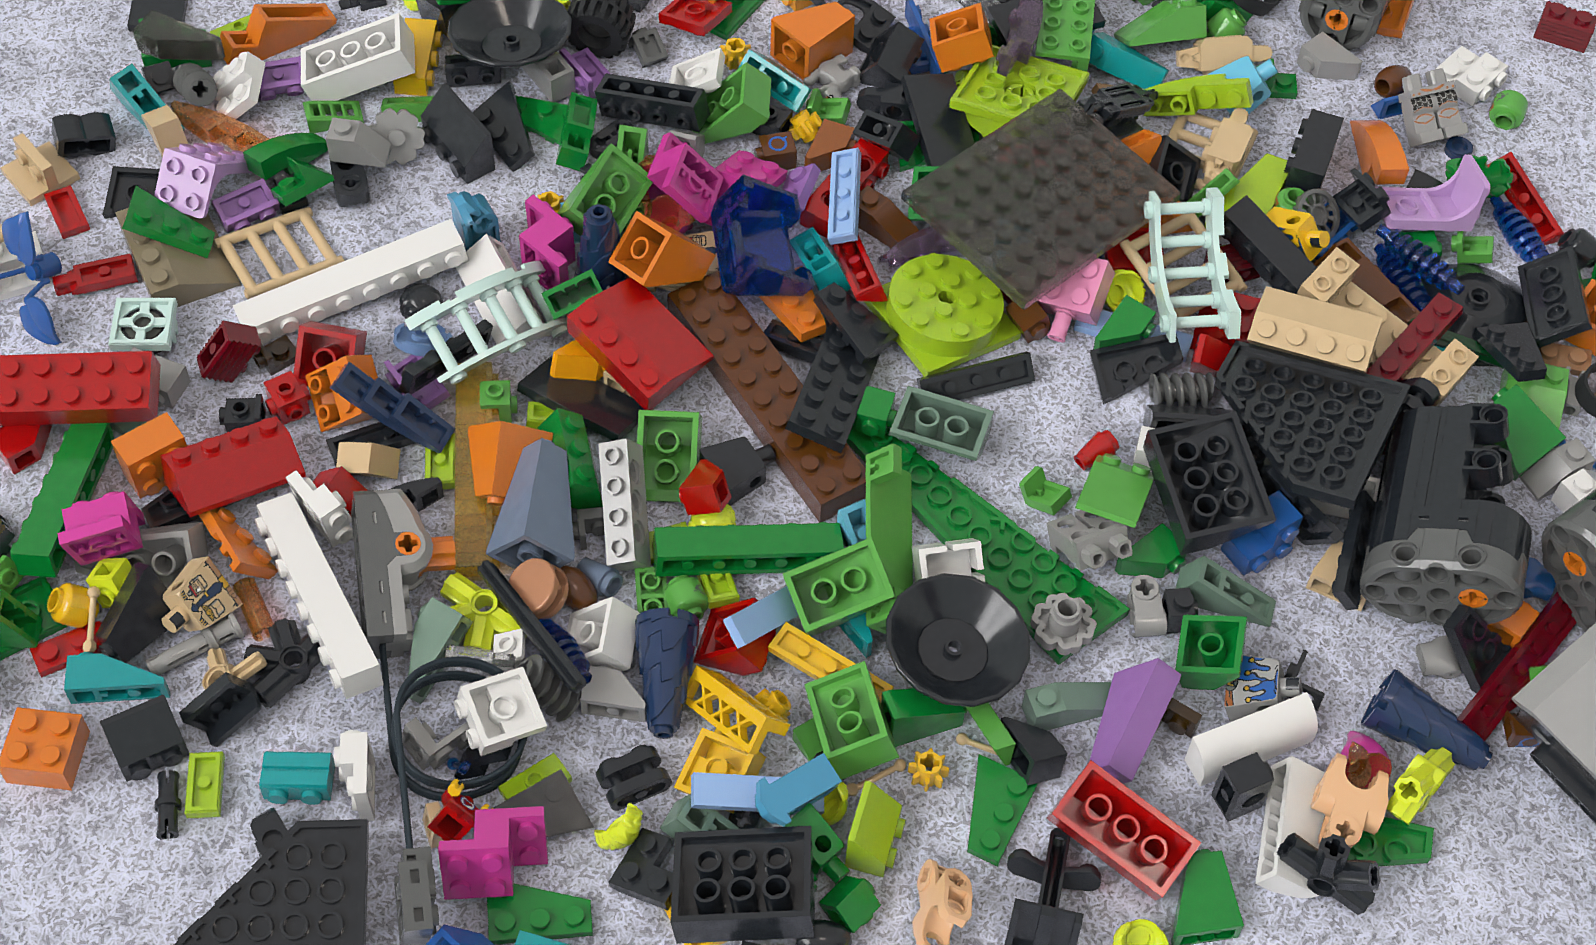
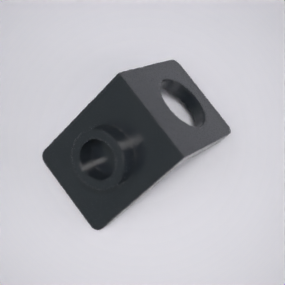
[1284,650,1325,711]

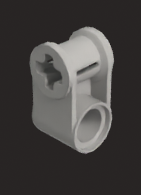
[1127,575,1167,638]

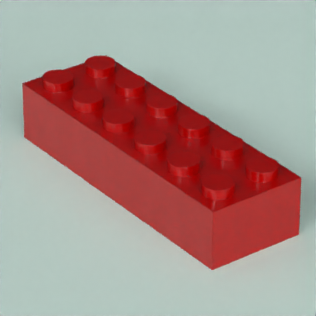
[0,351,161,426]

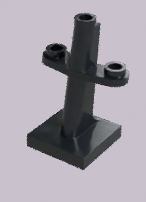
[1004,828,1102,945]

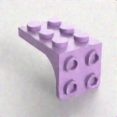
[154,142,252,218]
[1376,154,1490,232]

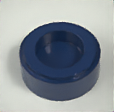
[1444,136,1473,159]

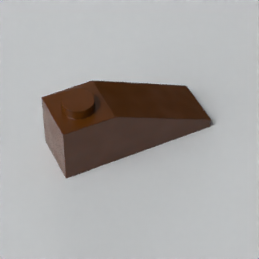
[858,185,933,260]

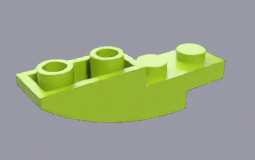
[1143,74,1254,117]

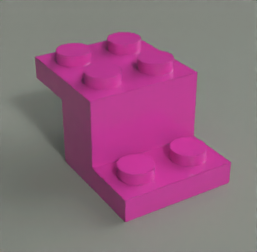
[647,132,724,223]
[693,150,788,239]
[519,194,576,290]
[57,491,146,566]
[438,806,548,900]

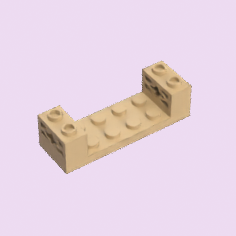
[1297,247,1479,406]

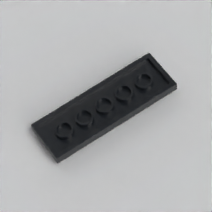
[785,323,880,453]

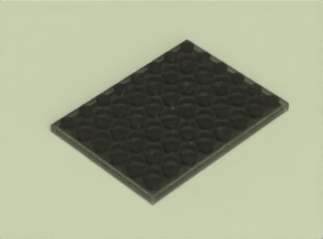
[901,89,1182,310]

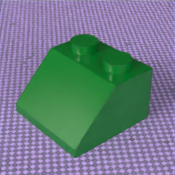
[1175,615,1248,690]

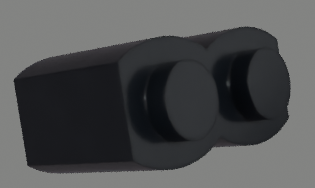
[52,112,116,158]

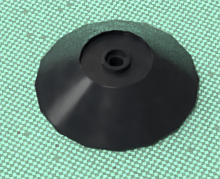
[447,0,572,69]
[1407,264,1528,366]
[886,573,1030,707]

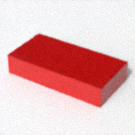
[43,185,90,239]

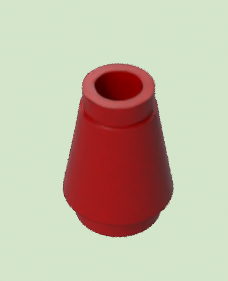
[1074,430,1120,471]

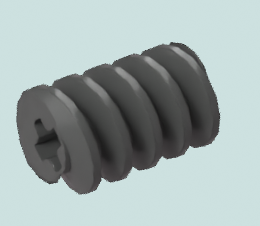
[173,63,218,107]
[1149,372,1214,408]
[515,654,582,722]

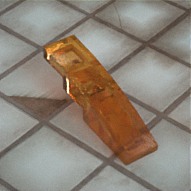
[170,100,270,152]

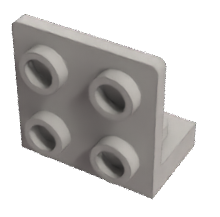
[402,717,470,770]

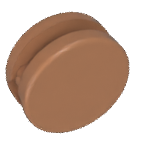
[508,558,569,621]

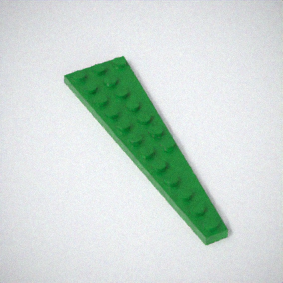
[846,416,1130,665]

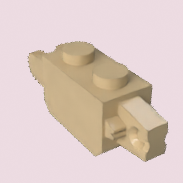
[1176,35,1273,76]
[1201,108,1254,185]

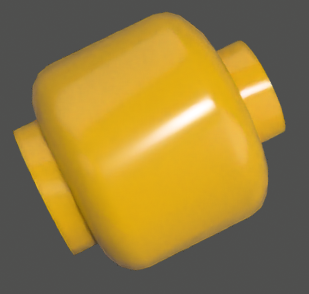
[47,583,99,628]

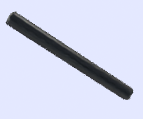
[477,560,586,693]

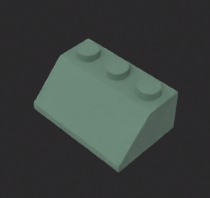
[889,386,994,461]

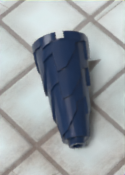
[574,204,630,291]
[635,608,699,739]
[1361,669,1493,771]

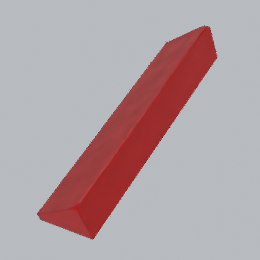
[1487,151,1564,247]
[832,235,888,302]

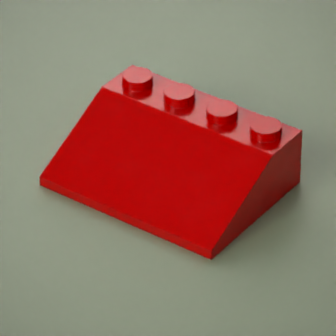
[567,277,714,410]

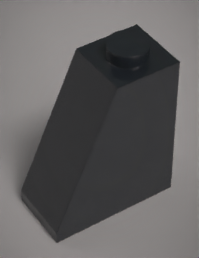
[96,562,171,663]

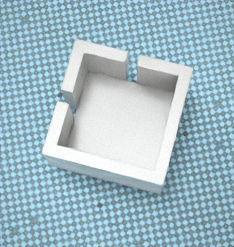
[912,538,985,582]

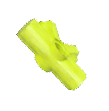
[440,572,527,657]
[1386,747,1455,825]

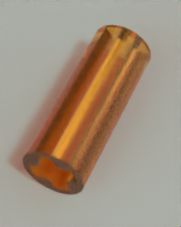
[232,577,274,642]

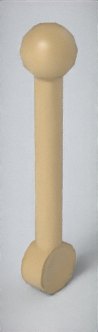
[83,586,100,653]
[956,733,997,755]
[846,759,907,796]

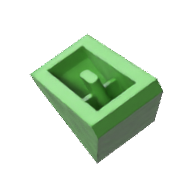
[617,125,649,169]

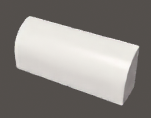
[456,234,546,345]
[1184,692,1318,787]
[1255,756,1325,898]

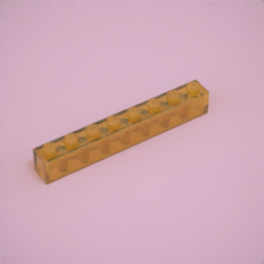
[455,362,501,581]

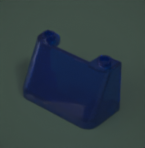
[711,174,814,296]

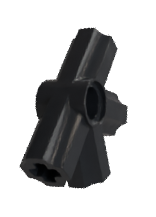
[244,618,321,708]
[1277,833,1380,915]

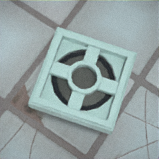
[108,298,178,355]

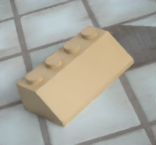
[1247,286,1383,374]

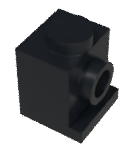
[751,104,793,136]
[219,394,266,432]
[1162,588,1199,634]

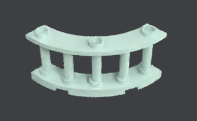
[1144,188,1241,343]
[404,261,567,385]

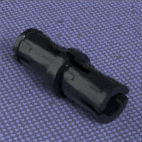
[154,770,182,840]

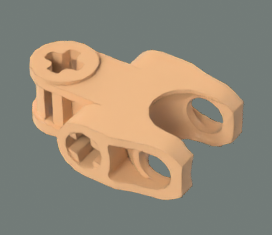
[1311,753,1389,848]
[912,859,973,945]

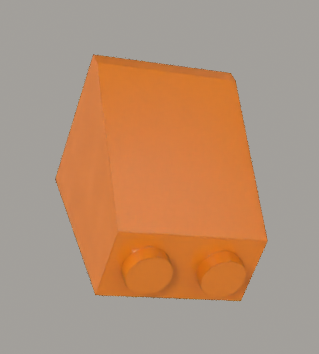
[770,2,855,80]
[608,211,716,287]
[468,421,553,506]

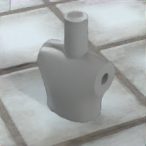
[1416,635,1462,679]

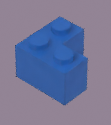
[1220,490,1303,576]

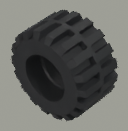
[568,0,636,58]

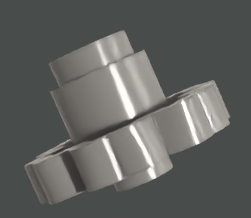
[368,108,425,165]
[1030,593,1097,655]

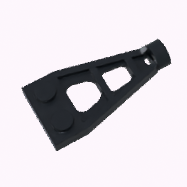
[810,0,896,53]

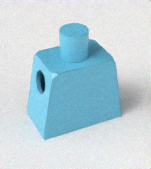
[1208,56,1278,114]

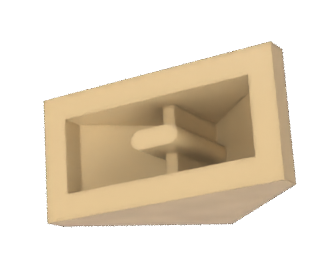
[141,105,189,158]
[336,442,401,479]

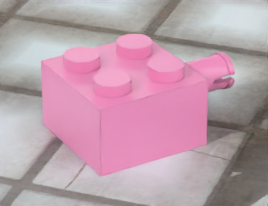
[1036,248,1115,343]

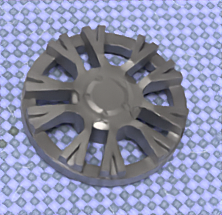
[1293,189,1340,238]

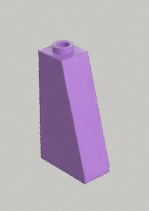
[1089,658,1181,784]

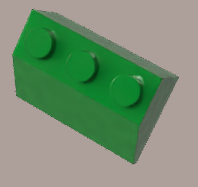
[537,408,603,509]

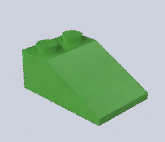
[1114,0,1207,47]
[693,62,771,144]
[558,143,653,236]
[1494,364,1570,446]
[637,410,702,503]
[1075,453,1154,528]
[782,537,895,637]
[804,661,899,780]

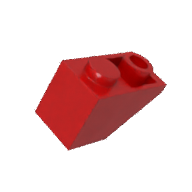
[0,424,53,475]
[679,459,732,515]

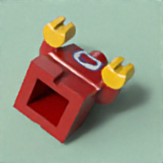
[427,779,494,841]

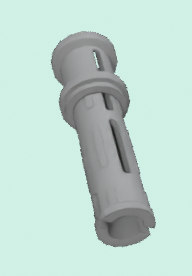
[145,612,245,676]

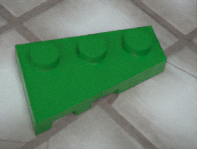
[967,754,1038,867]

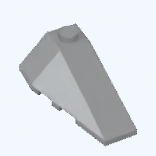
[73,522,208,589]

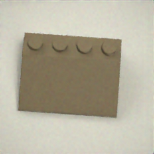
[115,208,241,307]

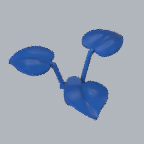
[0,211,62,345]

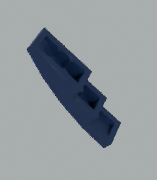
[330,362,455,454]

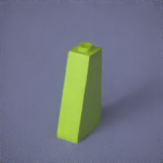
[1204,153,1289,228]

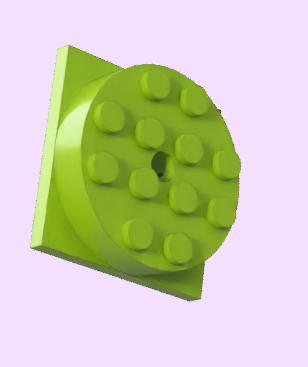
[949,45,1090,147]
[864,253,1022,377]

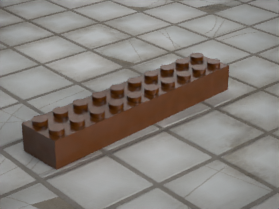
[667,271,866,523]

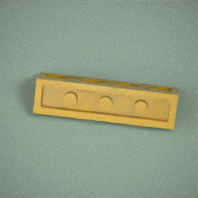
[768,622,894,702]
[686,665,791,755]

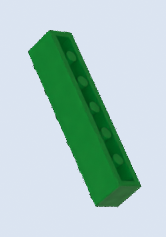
[10,423,114,578]
[652,522,844,577]

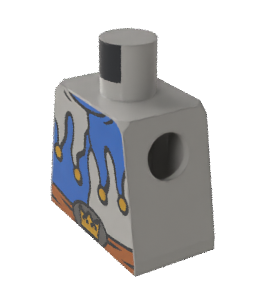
[1224,655,1302,722]

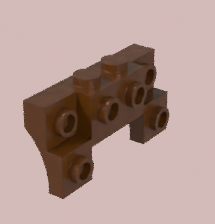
[1313,237,1420,324]

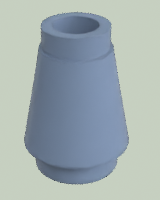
[577,557,623,597]

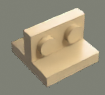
[0,133,80,206]

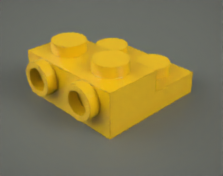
[674,728,766,813]

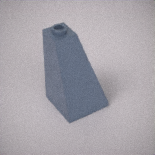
[486,438,575,569]

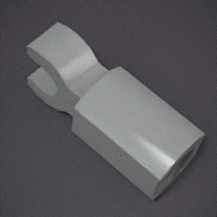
[1563,366,1585,416]

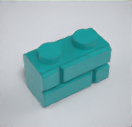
[259,751,335,805]

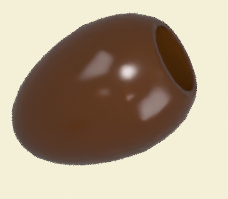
[1374,65,1412,98]
[560,565,598,611]

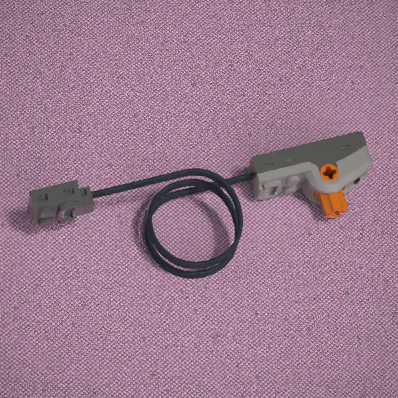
[351,489,528,945]

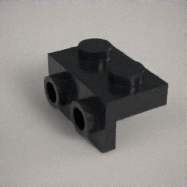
[445,54,501,87]
[1332,168,1391,232]
[179,672,262,747]

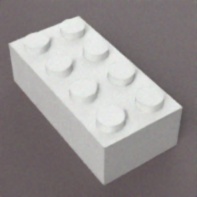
[301,13,415,101]

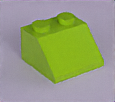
[845,780,906,878]

